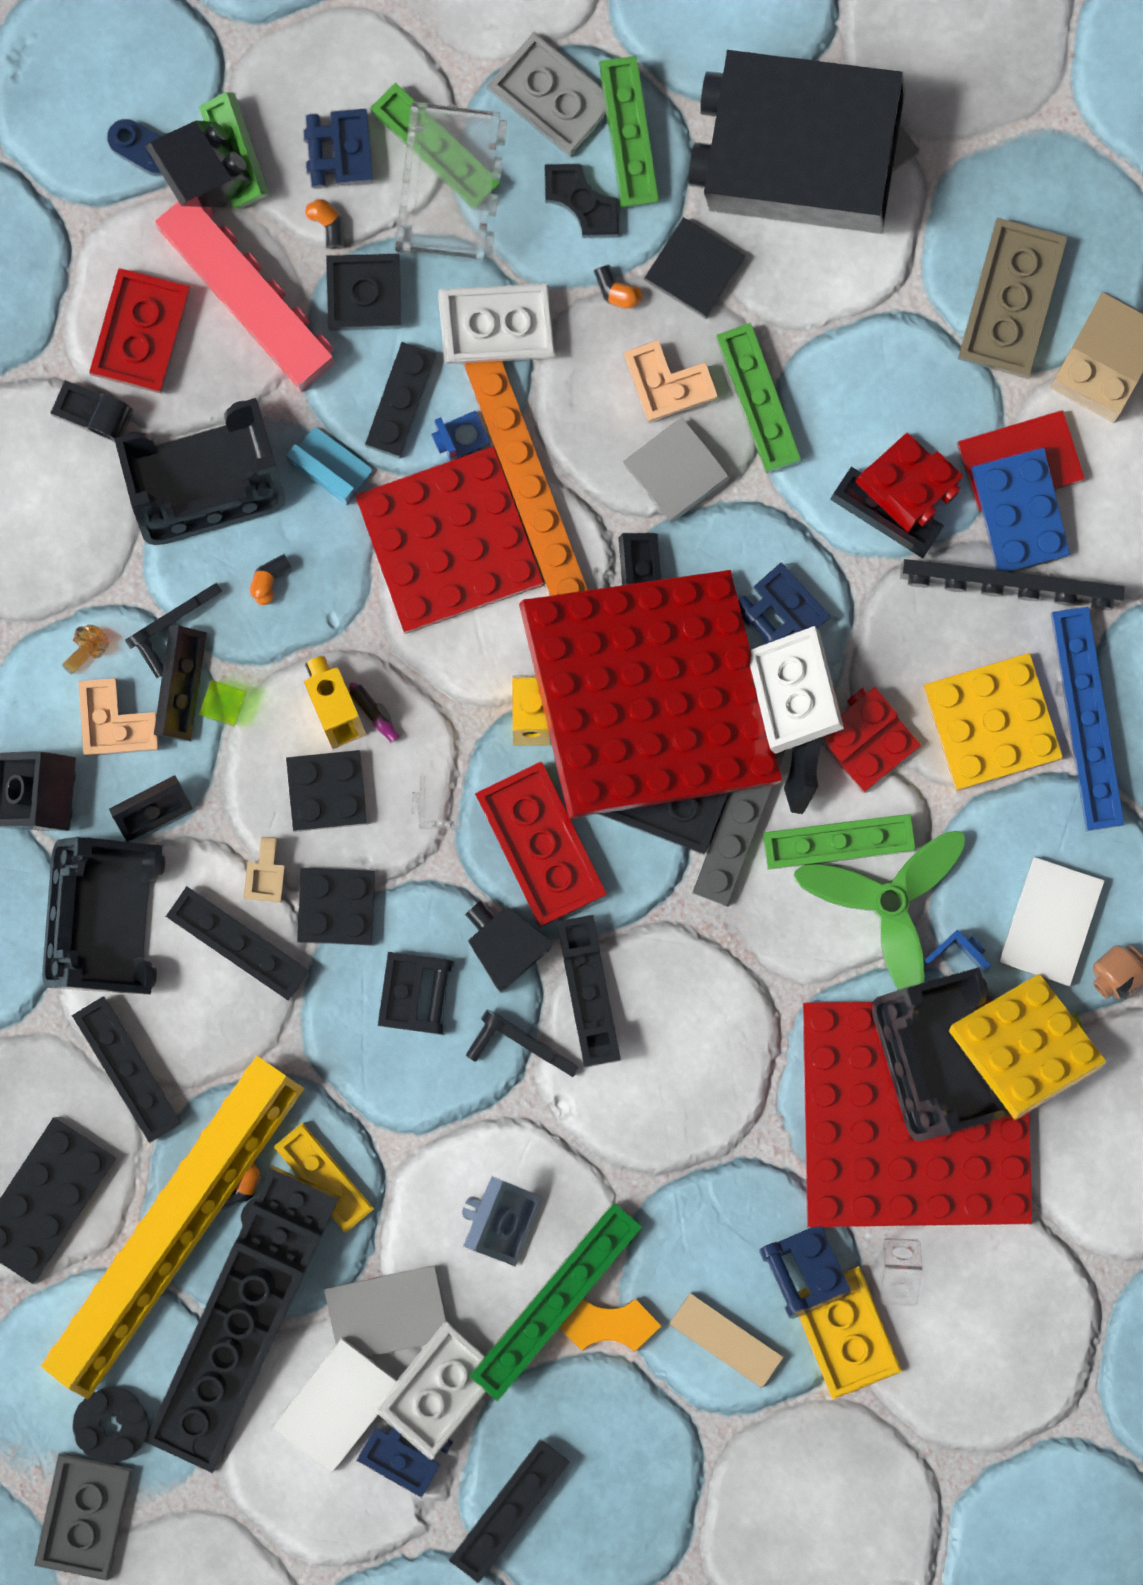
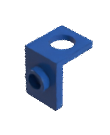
[431,411,490,461]
[923,929,992,973]

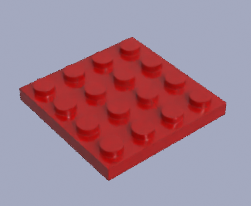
[355,446,543,634]

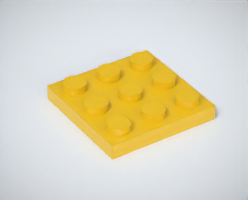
[923,653,1063,791]
[949,973,1106,1120]

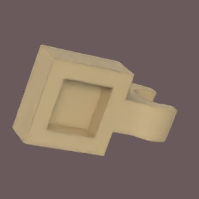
[243,837,285,903]

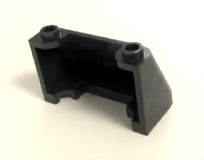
[114,398,286,545]
[42,837,165,995]
[872,967,1011,1141]

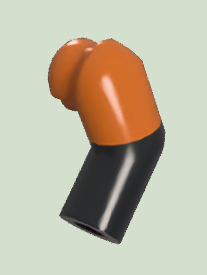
[305,199,344,250]
[593,265,643,309]
[249,554,293,606]
[221,1162,261,1211]

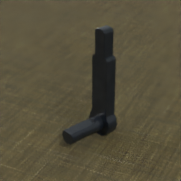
[125,582,223,679]
[465,1009,580,1077]

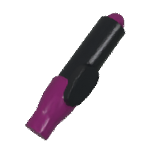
[349,682,400,743]

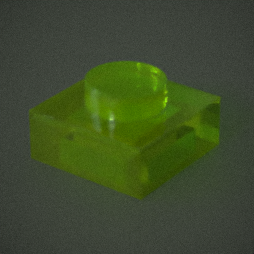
[199,680,247,727]

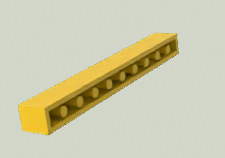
[40,1056,305,1400]

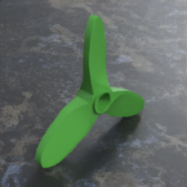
[794,831,965,990]

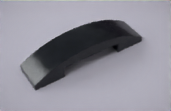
[557,915,621,1068]

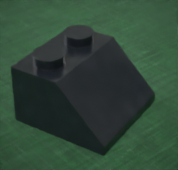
[145,120,253,207]
[0,752,76,831]

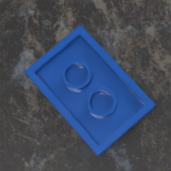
[971,447,1070,572]

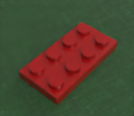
[475,761,607,927]

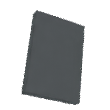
[34,1453,133,1581]

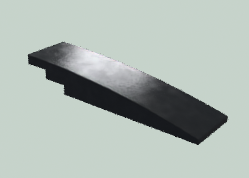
[145,1165,340,1473]

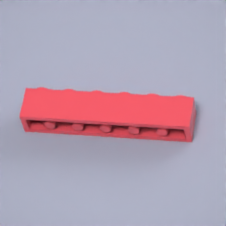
[155,201,334,392]

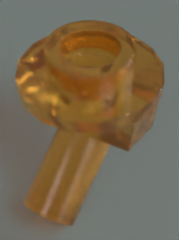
[62,625,109,674]

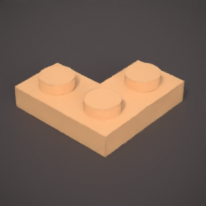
[624,340,718,423]
[78,678,159,756]

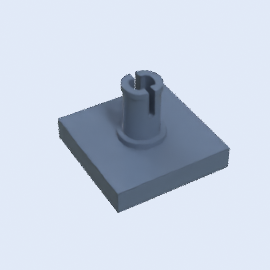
[462,1176,544,1267]

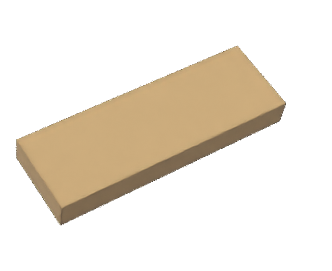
[669,1293,783,1388]

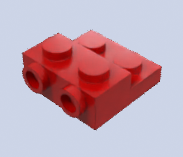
[855,432,964,532]
[822,687,921,793]

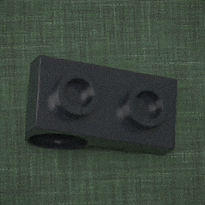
[50,380,134,442]

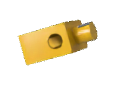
[304,656,366,749]
[512,675,550,746]

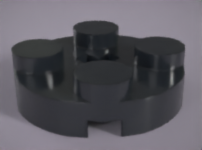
[72,1387,149,1464]

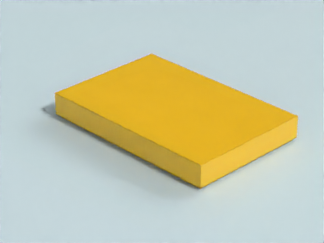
[797,1266,902,1400]

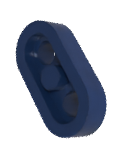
[107,119,163,177]

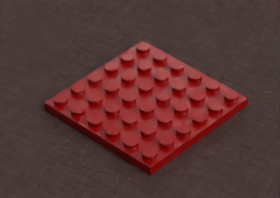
[519,570,782,818]
[802,1000,1032,1227]

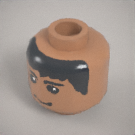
[1093,945,1143,1000]

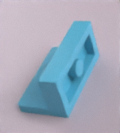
[286,427,372,505]

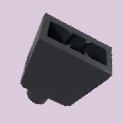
[465,900,554,993]

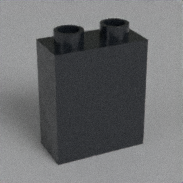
[689,50,905,234]

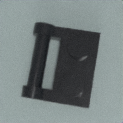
[377,952,455,1035]

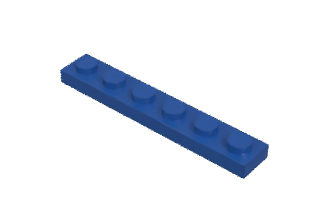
[1051,606,1124,832]

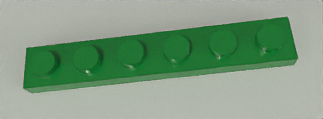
[468,1203,642,1401]

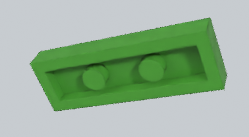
[199,92,269,209]

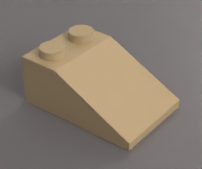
[1049,292,1143,423]

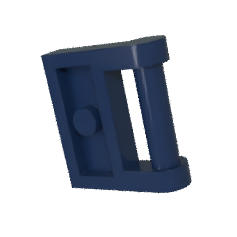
[759,1226,851,1319]

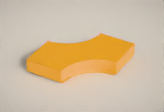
[559,1298,661,1352]

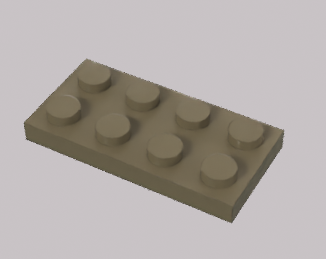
[957,218,1068,379]

